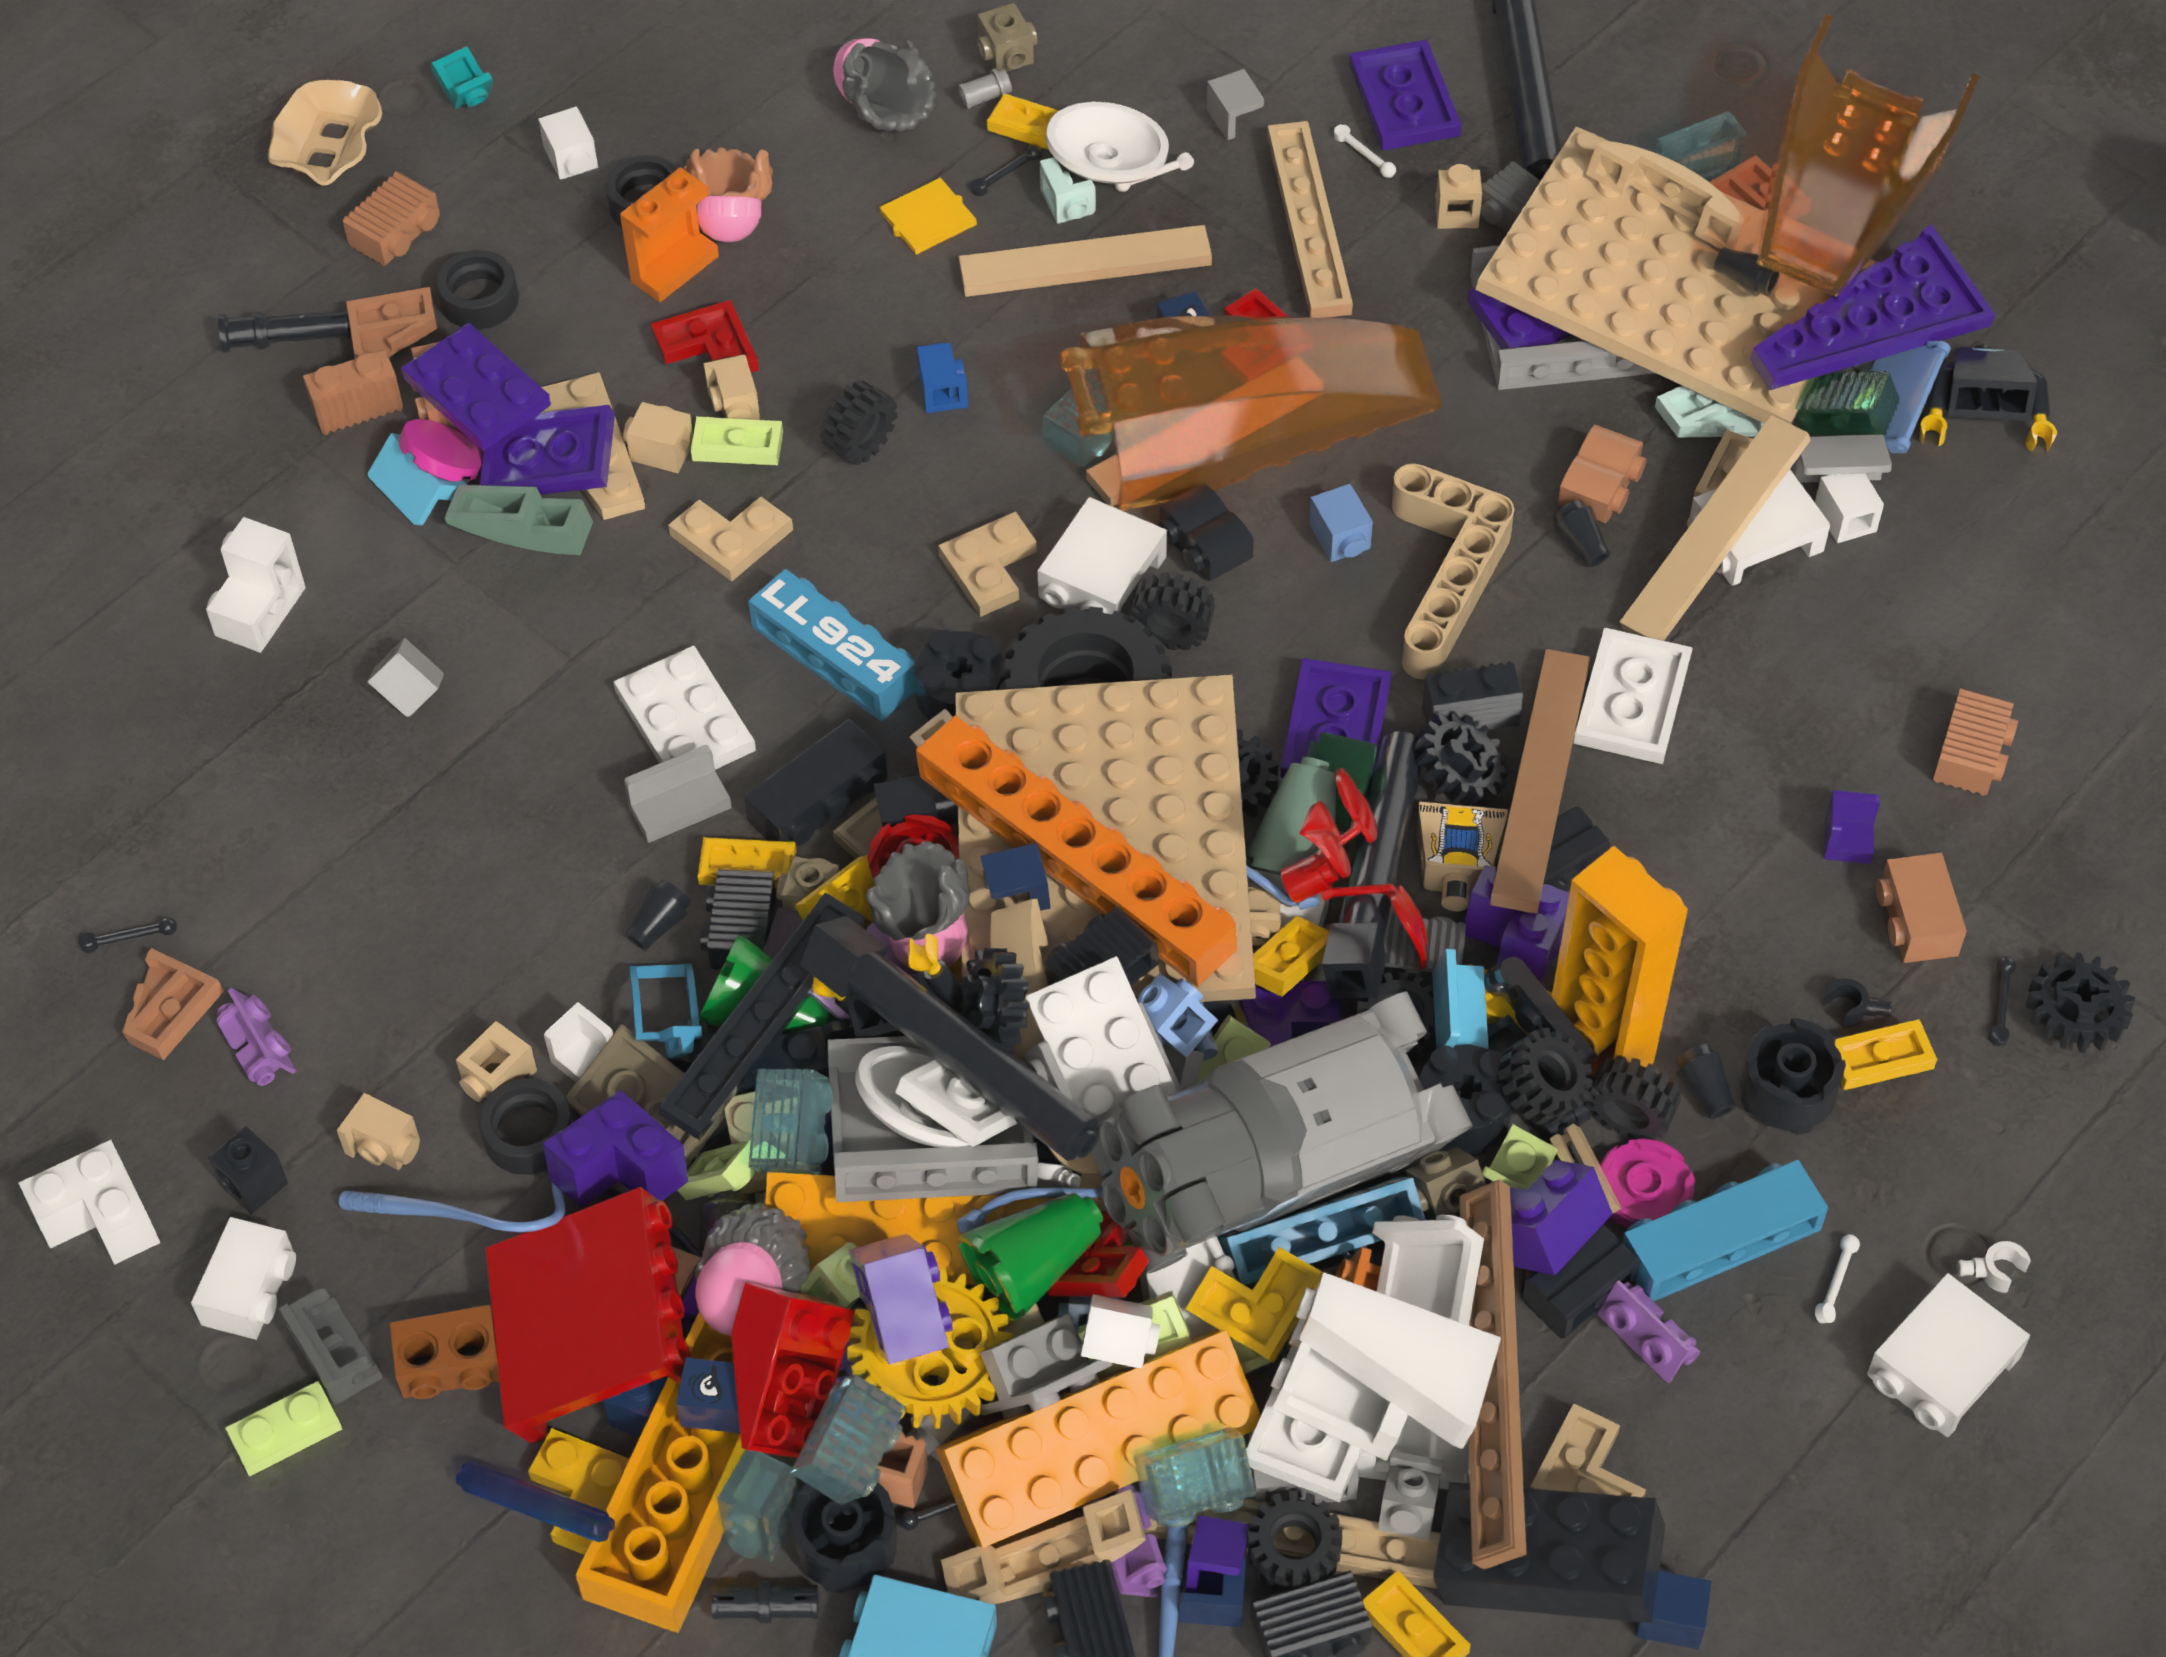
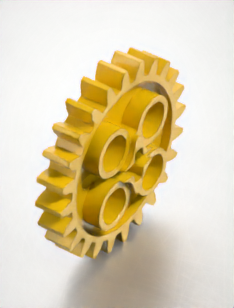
[847,1268,1013,1429]

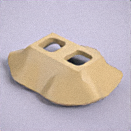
[268,80,382,185]

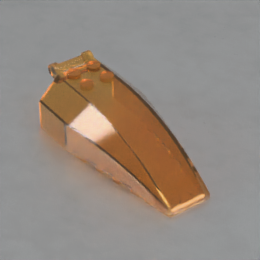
[1757,14,1980,297]
[1058,316,1442,511]

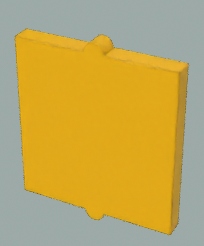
[880,178,977,255]

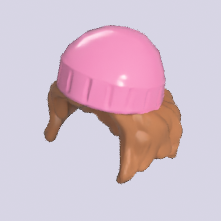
[683,147,773,243]

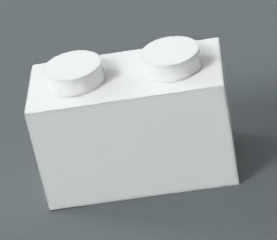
[191,1217,296,1340]

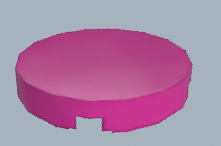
[398,419,483,482]
[1600,1138,1695,1228]

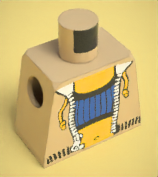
[1416,802,1508,911]

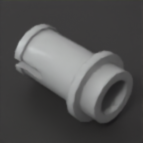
[958,68,1012,109]

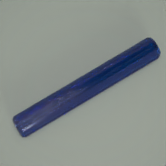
[455,1461,615,1542]

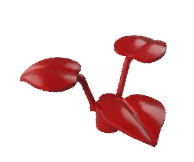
[1280,768,1428,970]

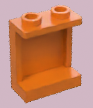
[620,167,719,303]

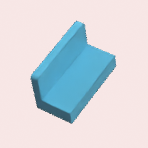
[368,433,467,525]
[1432,949,1488,1049]

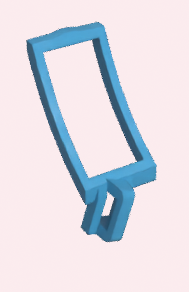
[629,964,702,1058]

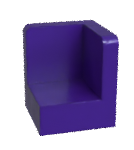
[1824,790,1880,864]
[1185,1515,1249,1593]

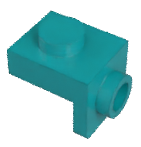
[431,46,493,109]

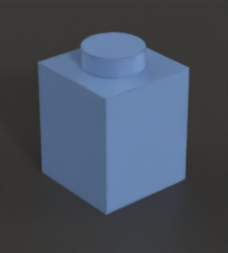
[1309,484,1373,562]

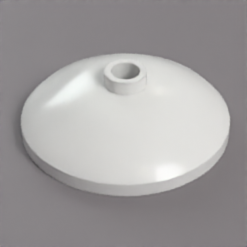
[1046,102,1169,184]
[855,1046,970,1148]

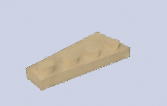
[540,372,645,520]

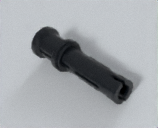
[218,310,350,352]

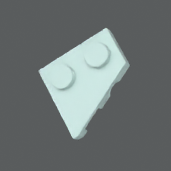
[1655,386,1765,437]

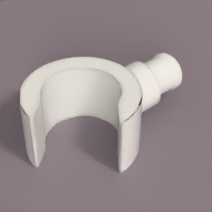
[1037,1158,1081,1188]
[1957,1241,2031,1293]

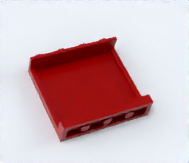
[486,1187,691,1444]

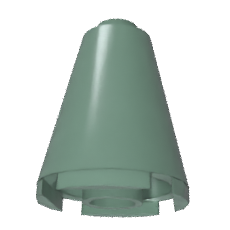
[1245,757,1336,887]

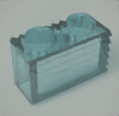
[1654,111,1747,182]
[748,1069,833,1175]
[1133,1427,1256,1528]

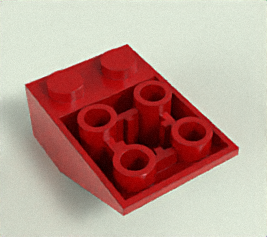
[731,1282,856,1460]

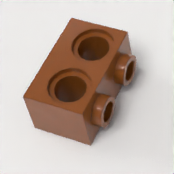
[390,1305,499,1399]

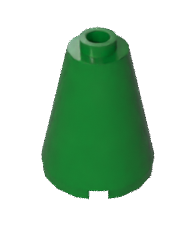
[699,935,836,1035]
[958,1193,1103,1323]

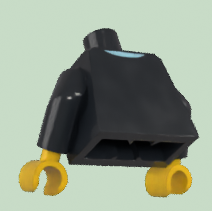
[1919,344,2057,451]
[813,934,963,1038]

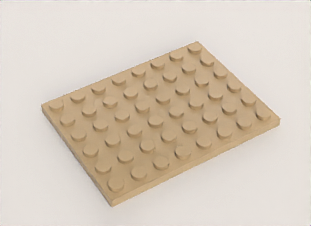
[1475,126,1876,424]
[956,675,1256,1002]

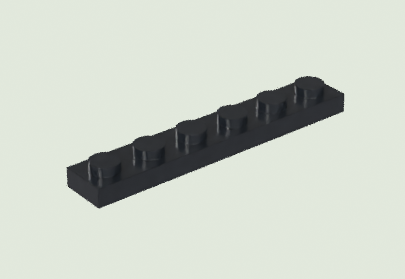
[659,892,865,1141]

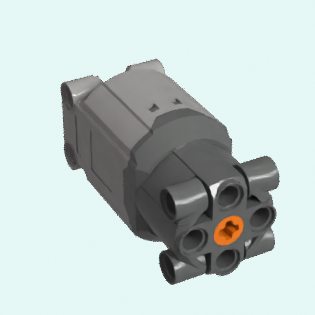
[1091,992,1473,1274]

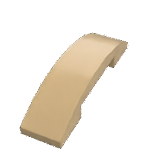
[1586,140,1746,250]
[990,899,1049,1063]
[941,1489,1146,1604]

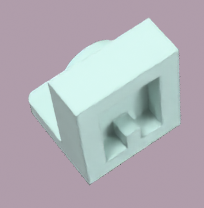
[1040,157,1096,224]

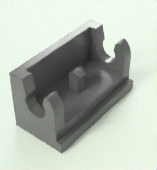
[279,1288,383,1406]

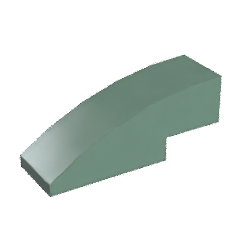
[444,485,593,555]

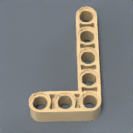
[1391,464,1514,679]

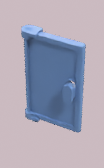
[1842,341,1951,453]

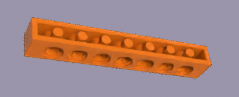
[916,715,1237,987]

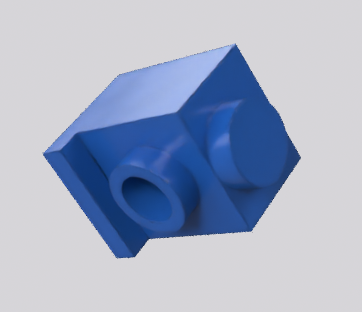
[917,342,968,413]

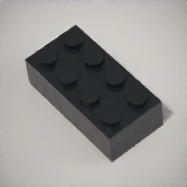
[1433,1483,1665,1623]

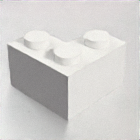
[206,517,306,653]
[19,1140,160,1265]

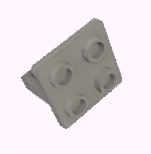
[980,1313,1112,1419]

